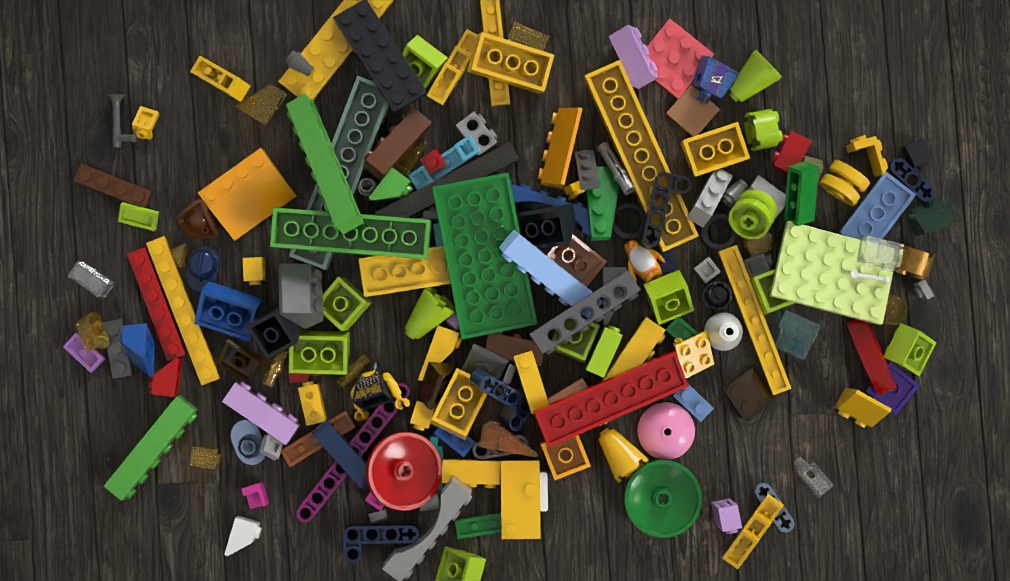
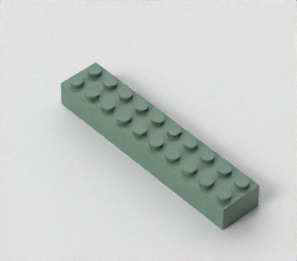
[289,76,389,270]

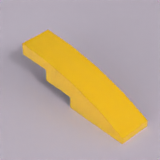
[426,29,477,105]
[722,494,784,569]

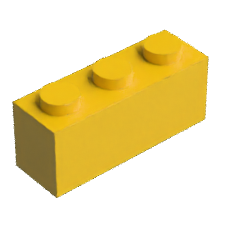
[442,458,501,488]

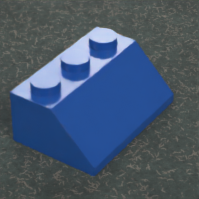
[194,281,263,341]

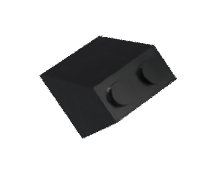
[246,303,301,359]

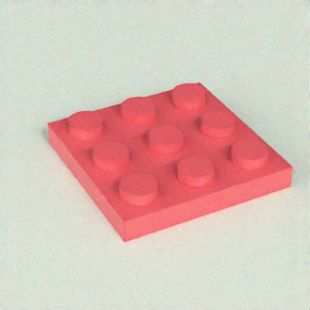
[647,19,714,99]

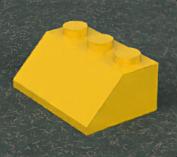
[681,122,750,177]

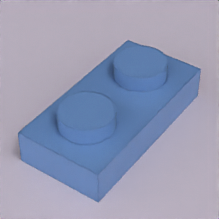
[672,384,714,422]

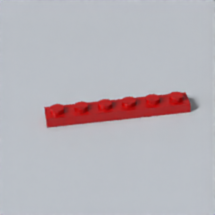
[127,247,187,361]

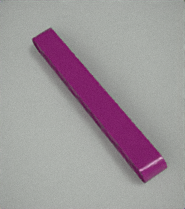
[296,383,411,522]

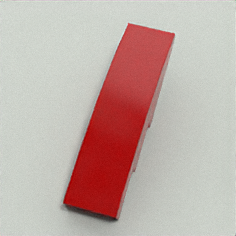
[847,319,897,396]

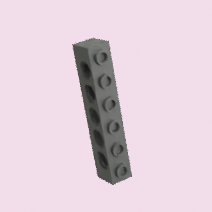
[529,270,641,355]

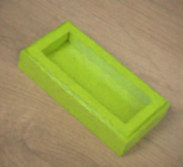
[118,202,159,231]

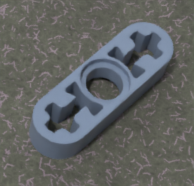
[754,482,794,533]

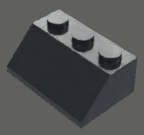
[516,203,576,249]

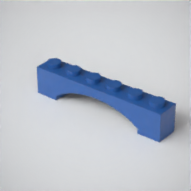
[510,180,590,235]

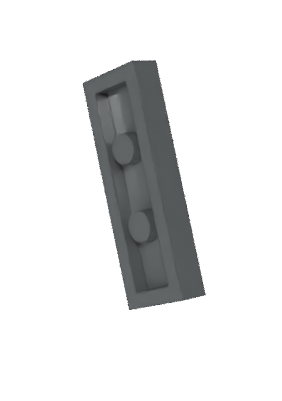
[575,150,600,190]
[102,319,133,379]

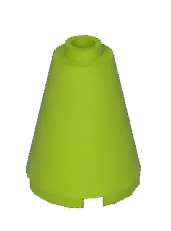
[729,50,782,102]
[405,287,455,339]

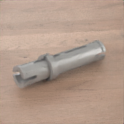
[598,142,635,195]

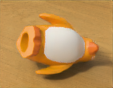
[624,240,665,283]

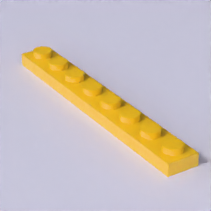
[146,236,220,386]
[718,245,791,395]

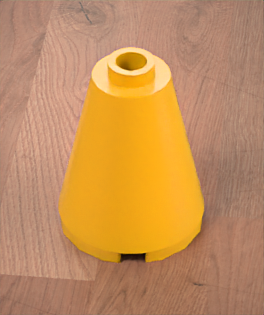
[598,428,649,483]

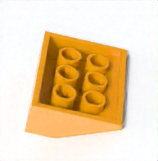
[538,108,583,190]
[198,148,297,241]

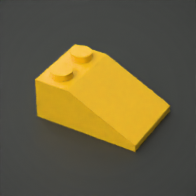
[834,388,892,428]

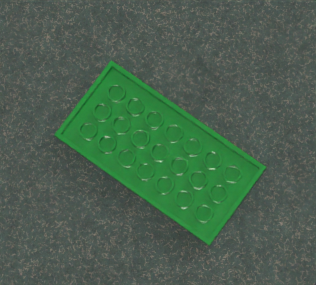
[432,172,537,339]

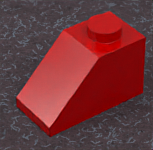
[149,358,183,397]

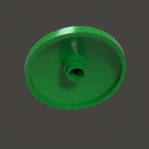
[624,460,702,538]

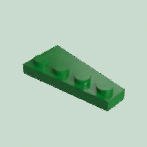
[585,166,619,241]

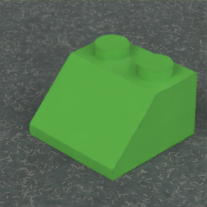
[369,167,413,203]

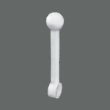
[850,270,890,284]

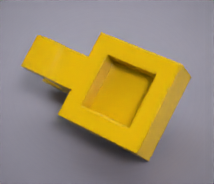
[564,181,585,201]

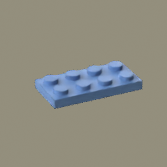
[838,172,916,245]

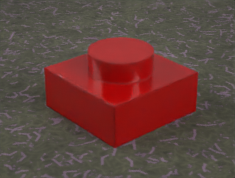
[420,149,447,175]

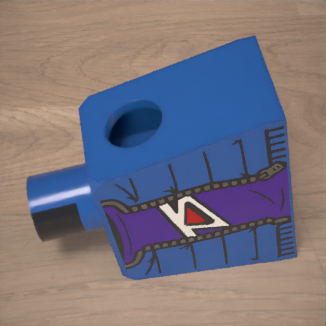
[693,55,739,105]

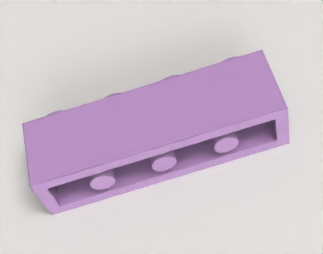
[222,381,301,445]

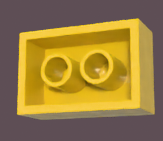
[430,368,487,440]

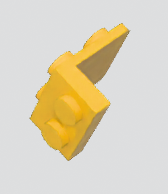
[846,135,888,177]

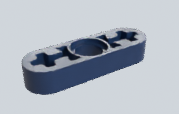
[888,158,935,202]

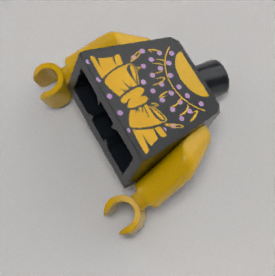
[351,362,410,421]

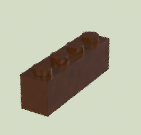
[363,108,432,182]

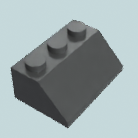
[278,264,324,329]

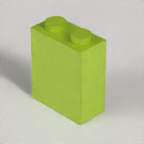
[585,325,623,378]

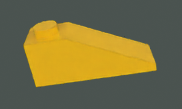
[190,56,250,102]
[418,325,462,381]
[513,351,549,414]

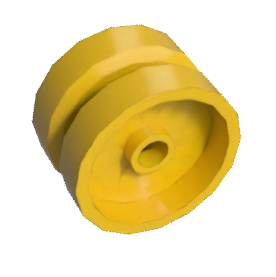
[819,160,870,206]

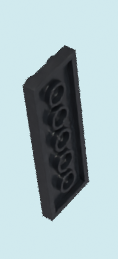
[333,0,427,114]

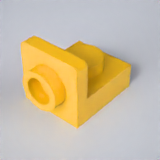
[132,106,159,140]

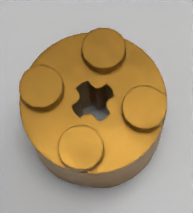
[892,244,935,280]

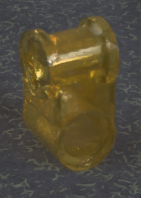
[76,312,109,351]

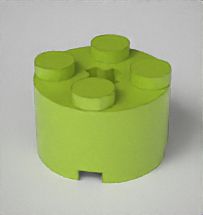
[744,109,783,151]

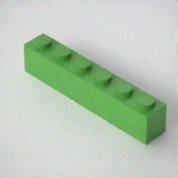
[104,395,198,501]

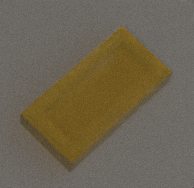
[507,22,550,51]

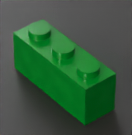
[784,161,819,226]

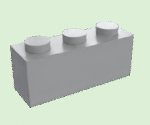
[687,169,733,227]

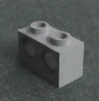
[456,112,498,157]

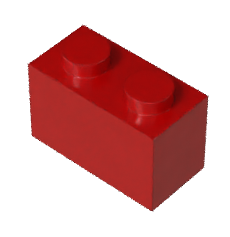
[770,131,812,175]

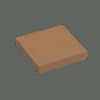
[666,84,720,137]

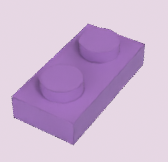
[63,333,106,373]

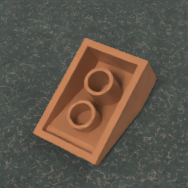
[539,235,607,287]

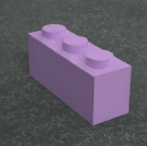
[609,25,659,89]
[711,499,742,534]

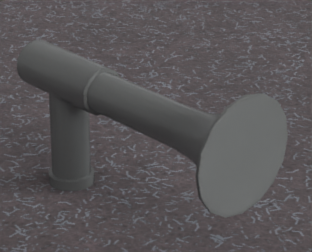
[107,94,137,147]

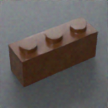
[486,331,544,366]

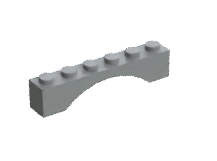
[382,475,472,581]

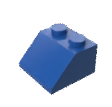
[119,324,155,377]

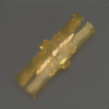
[262,350,289,387]
[336,353,371,389]

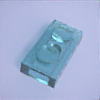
[777,310,821,343]

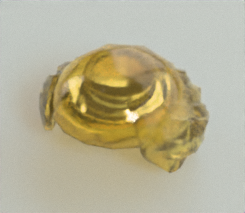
[883,295,908,326]

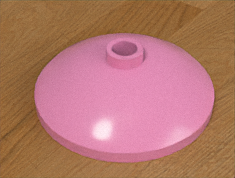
[637,402,695,460]

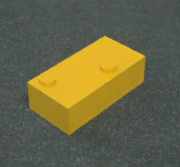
[467,32,554,94]
[501,460,541,539]

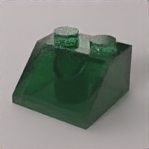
[907,199,961,236]

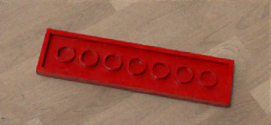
[533,350,689,448]

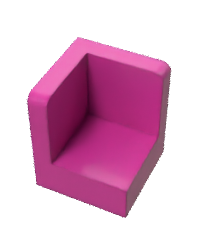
[241,481,269,509]

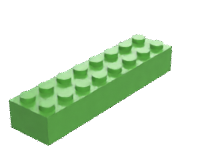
[270,208,431,260]

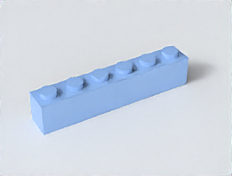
[499,230,603,318]

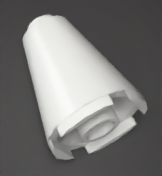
[704,312,743,351]

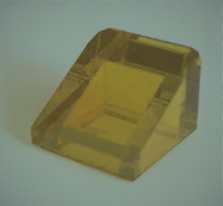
[171,244,188,268]

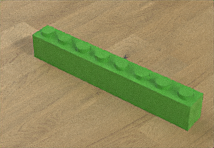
[286,93,364,234]

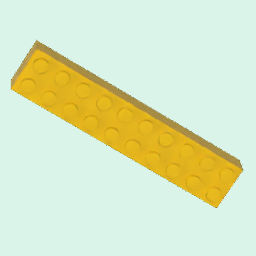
[584,60,699,253]

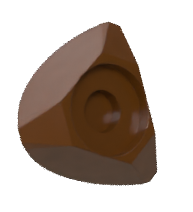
[175,199,219,239]

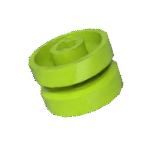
[728,189,778,239]

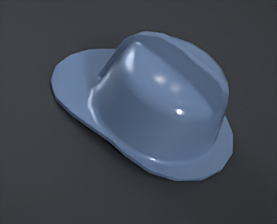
[230,420,265,465]

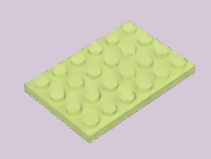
[770,221,896,325]

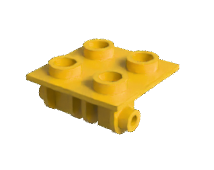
[673,330,714,378]

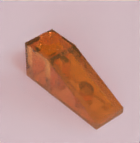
[479,420,538,457]

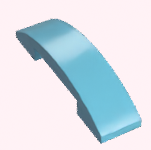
[408,135,480,191]

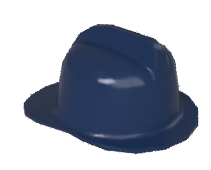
[186,246,219,292]

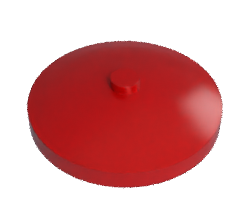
[366,432,442,511]

